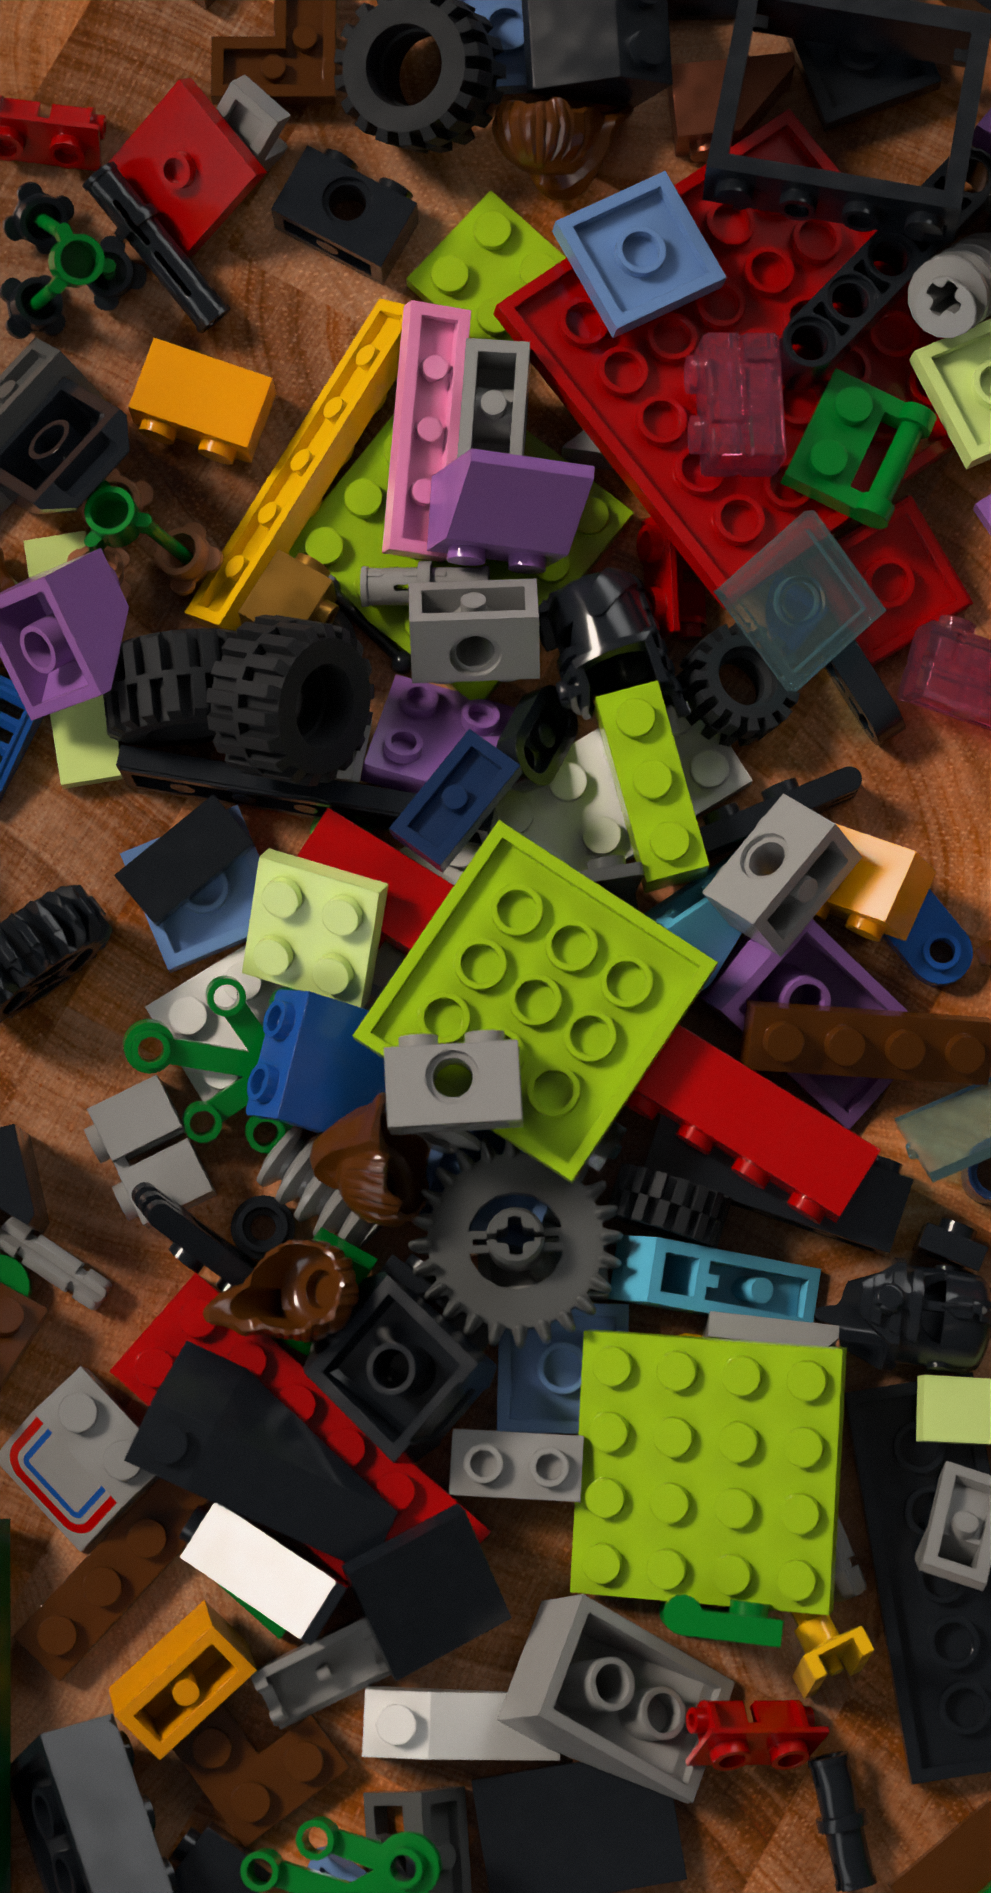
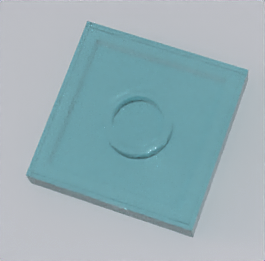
[714,510,886,692]

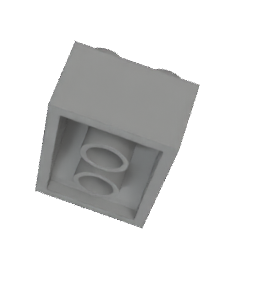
[497,1594,735,1803]

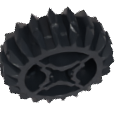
[0,885,113,1023]

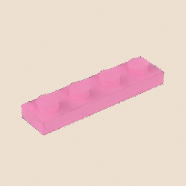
[382,300,471,562]

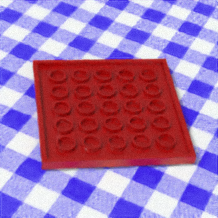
[493,108,955,610]

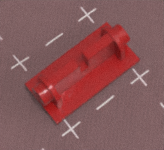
[0,95,107,171]
[637,516,707,641]
[685,1699,830,1771]

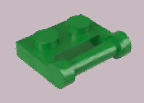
[780,368,937,529]
[659,1594,783,1647]

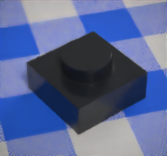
[912,1217,988,1274]

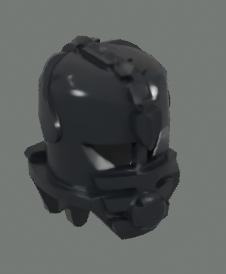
[539,567,691,720]
[814,1257,991,1374]

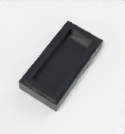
[114,794,255,927]

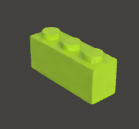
[594,680,709,893]

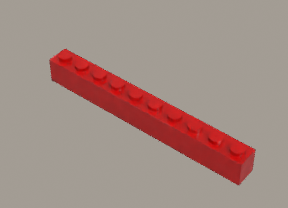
[297,807,881,1224]

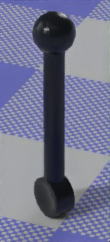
[328,574,412,675]

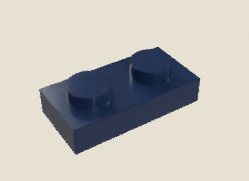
[389,729,523,873]

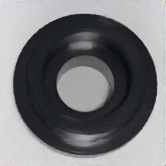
[231,1195,296,1260]

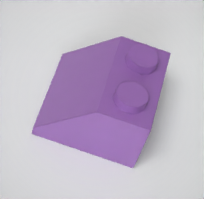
[427,448,595,574]
[0,548,129,721]

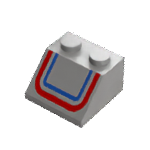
[0,1366,160,1552]

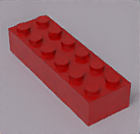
[109,1273,491,1583]

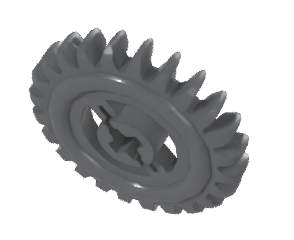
[408,1138,623,1349]

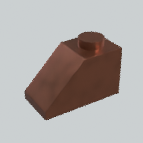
[667,52,795,162]

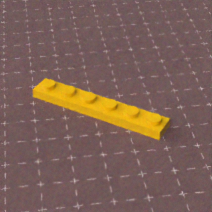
[184,298,405,631]

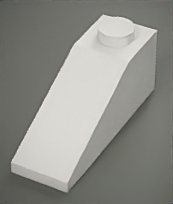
[362,1686,560,1761]

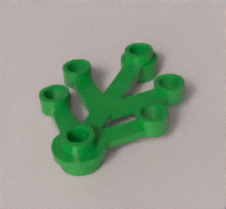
[123,975,295,1153]
[240,1816,442,1893]

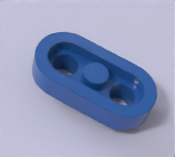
[882,889,973,987]

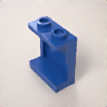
[246,989,386,1134]

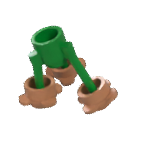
[67,468,223,601]

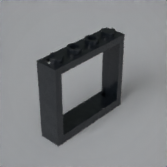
[702,0,991,243]

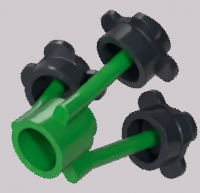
[0,182,147,339]

